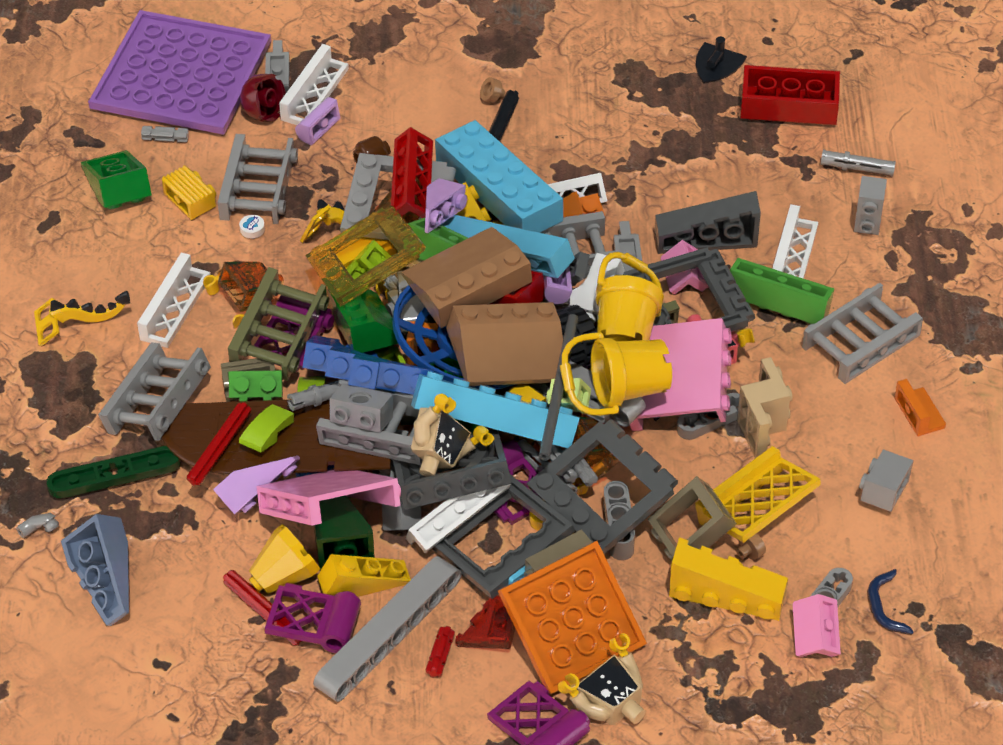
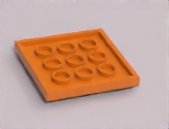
[498,541,647,695]

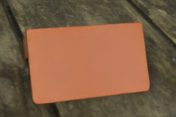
[894,379,946,436]

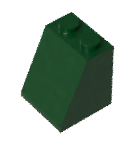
[313,495,375,571]

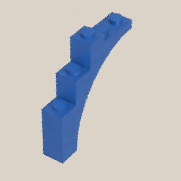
[302,335,434,395]

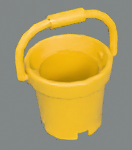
[595,252,664,341]
[560,332,672,416]

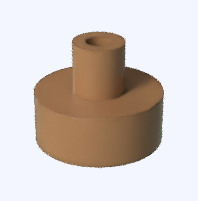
[480,77,505,103]
[736,533,766,560]

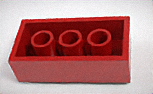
[740,65,840,125]

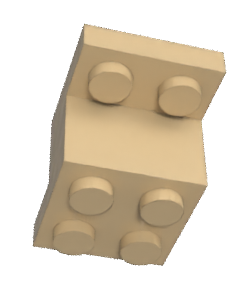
[737,357,793,458]

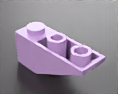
[425,178,467,233]
[213,456,300,514]

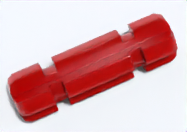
[425,626,455,678]

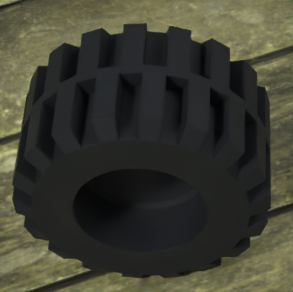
[556,305,597,369]

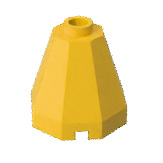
[249,524,321,594]

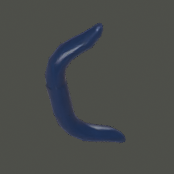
[868,569,914,634]

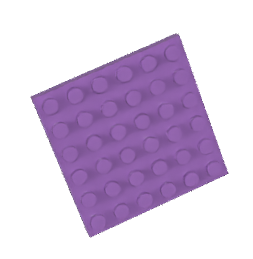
[88,10,271,135]

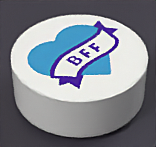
[239,215,265,239]

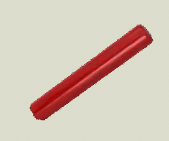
[187,402,251,486]
[223,570,302,645]

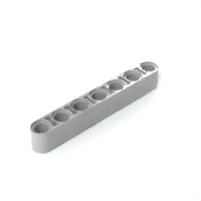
[313,556,462,702]

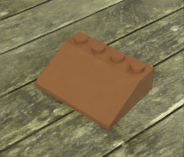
[401,227,532,328]
[446,302,563,386]

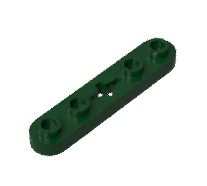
[46,446,181,498]

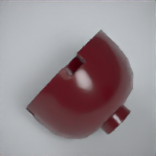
[240,74,286,122]

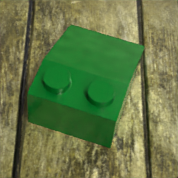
[81,150,152,209]

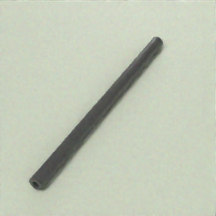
[539,314,578,460]

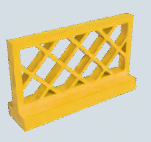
[695,446,821,543]

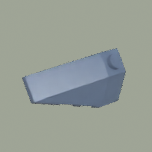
[61,514,129,626]

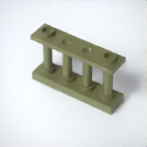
[228,267,329,381]

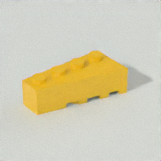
[669,537,788,621]

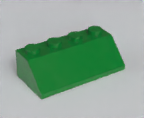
[324,277,398,353]

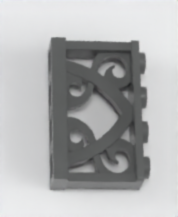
[393,429,511,510]

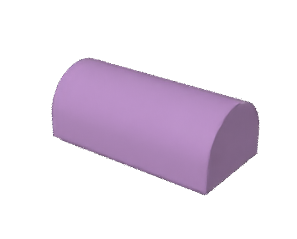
[295,97,340,146]
[543,265,572,304]

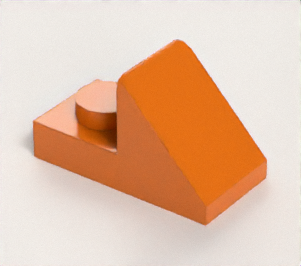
[563,191,605,217]

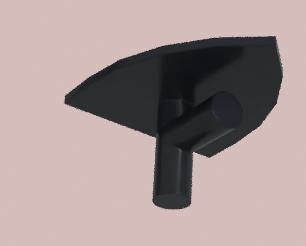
[696,36,747,84]

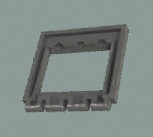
[623,247,755,332]
[527,419,678,554]
[432,474,575,599]

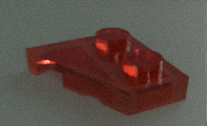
[455,596,515,649]

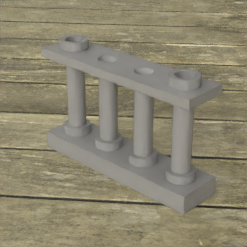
[218,134,298,224]
[540,211,616,268]
[802,283,923,384]
[98,342,211,441]
[316,380,423,465]

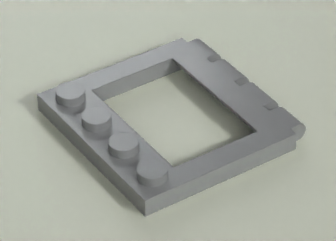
[340,153,456,242]

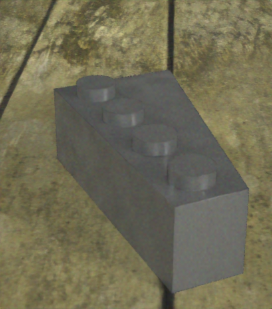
[654,191,761,254]

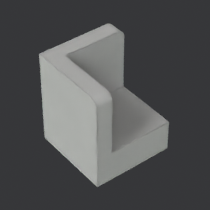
[382,497,421,530]

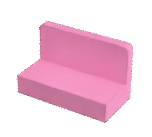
[661,240,709,294]
[793,594,841,657]

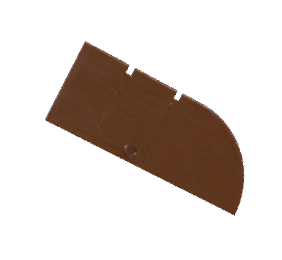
[161,399,391,475]

